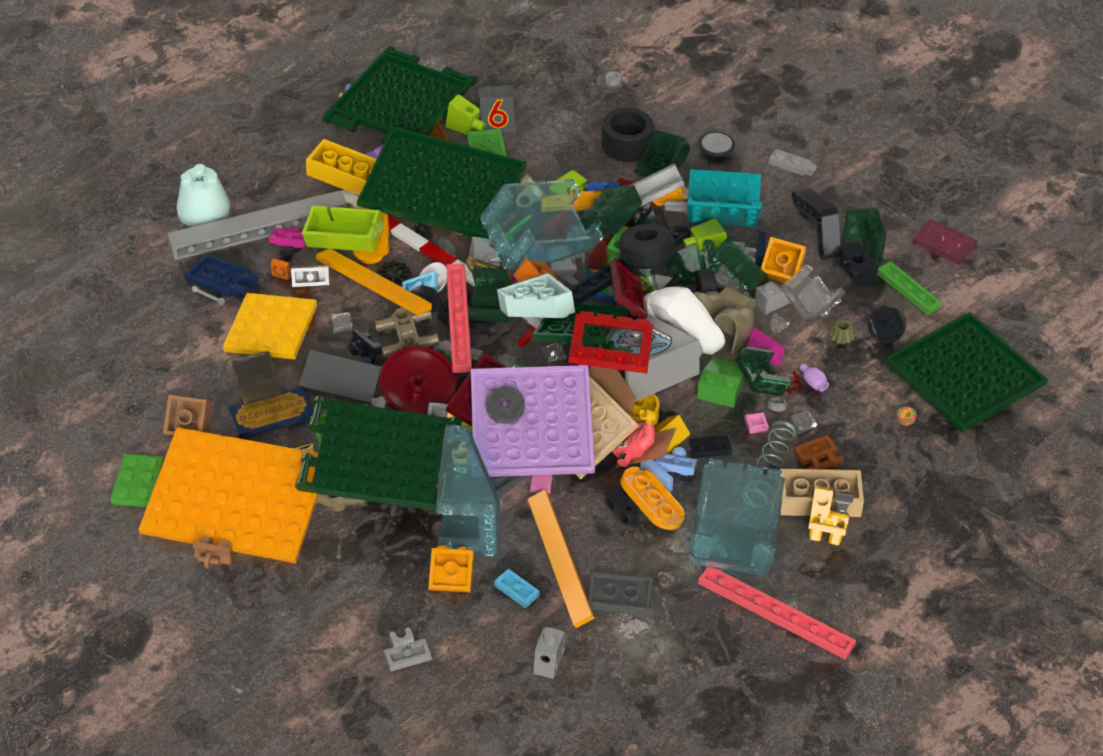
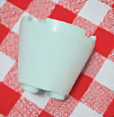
[176,164,230,227]

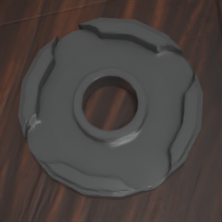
[485,386,525,424]

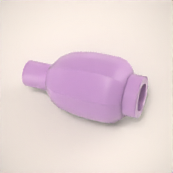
[799,363,829,392]

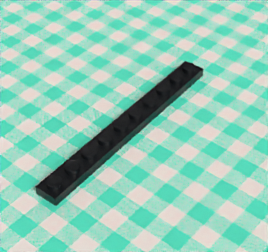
[569,224,692,305]

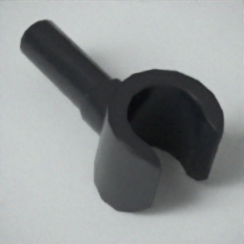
[279,248,302,262]

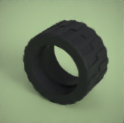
[602,108,654,162]

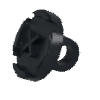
[868,305,907,343]

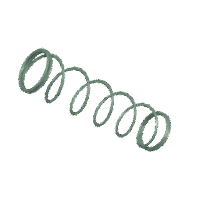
[742,421,796,508]

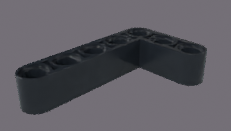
[792,188,841,260]

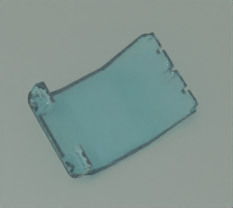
[689,458,785,577]

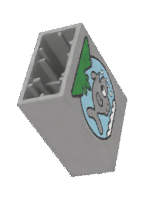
[579,314,702,401]

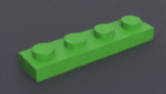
[877,261,942,315]

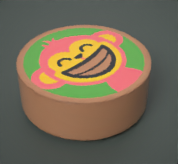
[896,406,917,425]

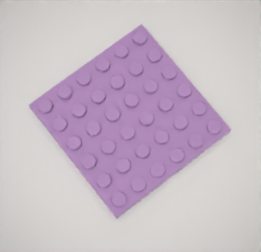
[471,365,595,477]

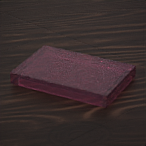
[912,219,978,265]

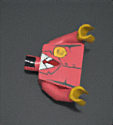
[612,409,656,467]

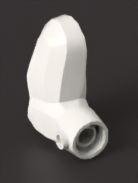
[645,287,725,355]

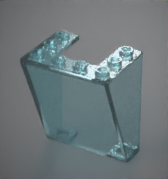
[480,179,604,277]
[436,425,500,556]

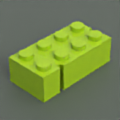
[302,205,385,252]

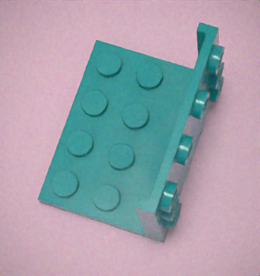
[686,169,762,227]

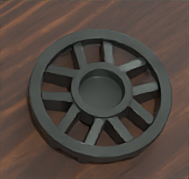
[377,260,411,287]

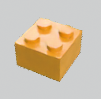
[760,237,806,287]

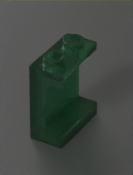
[735,346,792,396]

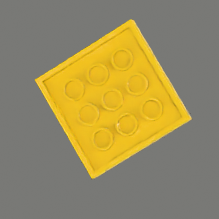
[223,293,318,359]

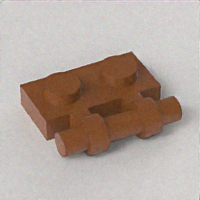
[793,435,844,470]

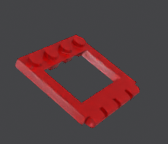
[568,311,653,374]

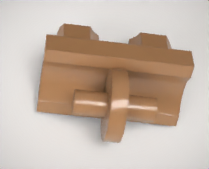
[193,536,232,569]

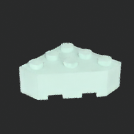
[497,273,575,318]

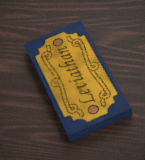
[228,387,313,439]

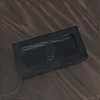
[689,435,732,459]

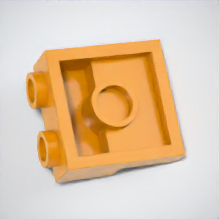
[429,546,474,593]

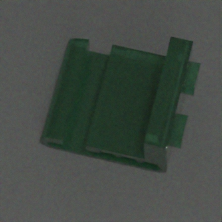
[843,208,887,264]
[665,240,720,286]
[468,267,513,323]

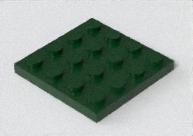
[532,304,628,346]

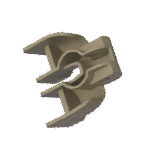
[693,286,756,355]

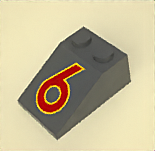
[478,85,516,135]

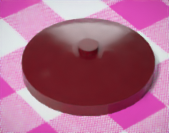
[380,346,457,415]

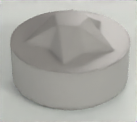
[767,397,787,412]

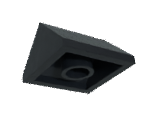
[628,201,669,229]

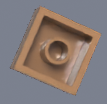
[163,395,213,435]

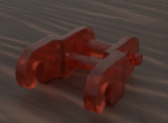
[777,371,803,395]

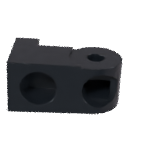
[605,485,638,525]

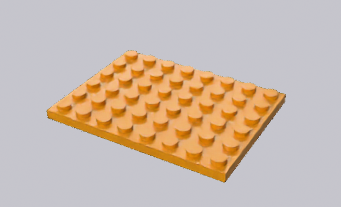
[139,427,319,563]

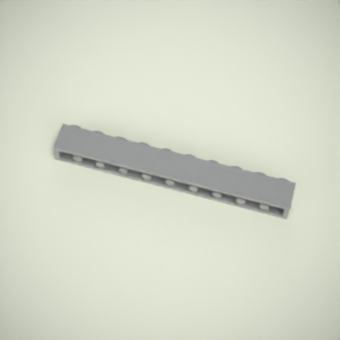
[167,190,347,260]

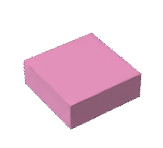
[744,412,769,434]
[530,475,553,494]

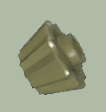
[828,319,855,345]

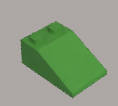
[697,357,749,408]

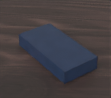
[756,231,767,270]

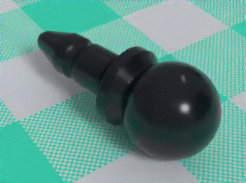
[414,222,433,238]

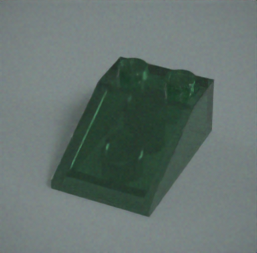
[634,130,691,177]

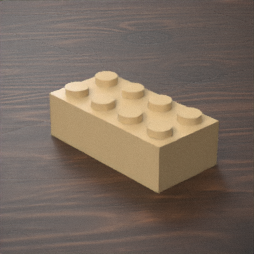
[778,469,864,517]

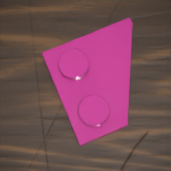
[269,227,306,248]
[743,327,785,366]

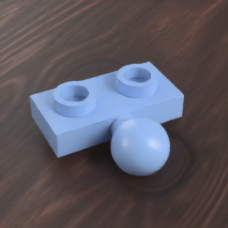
[655,447,697,476]

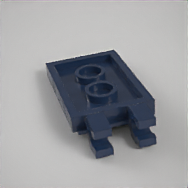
[184,253,260,301]

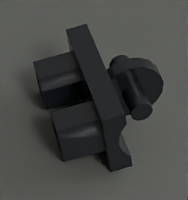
[349,329,383,363]

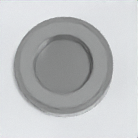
[605,71,622,86]

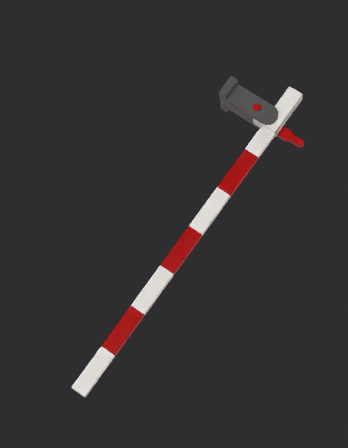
[341,190,582,347]

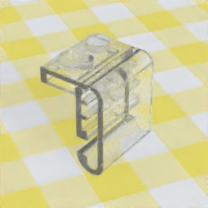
[781,265,845,321]

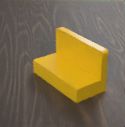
[654,415,690,454]

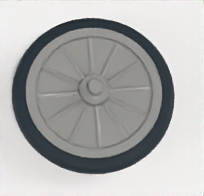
[699,132,735,157]

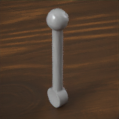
[192,286,225,306]

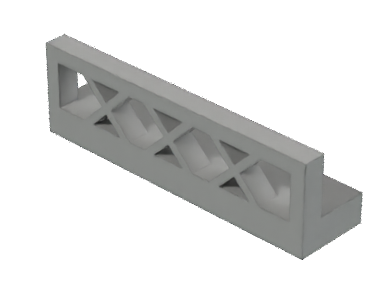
[610,164,685,216]

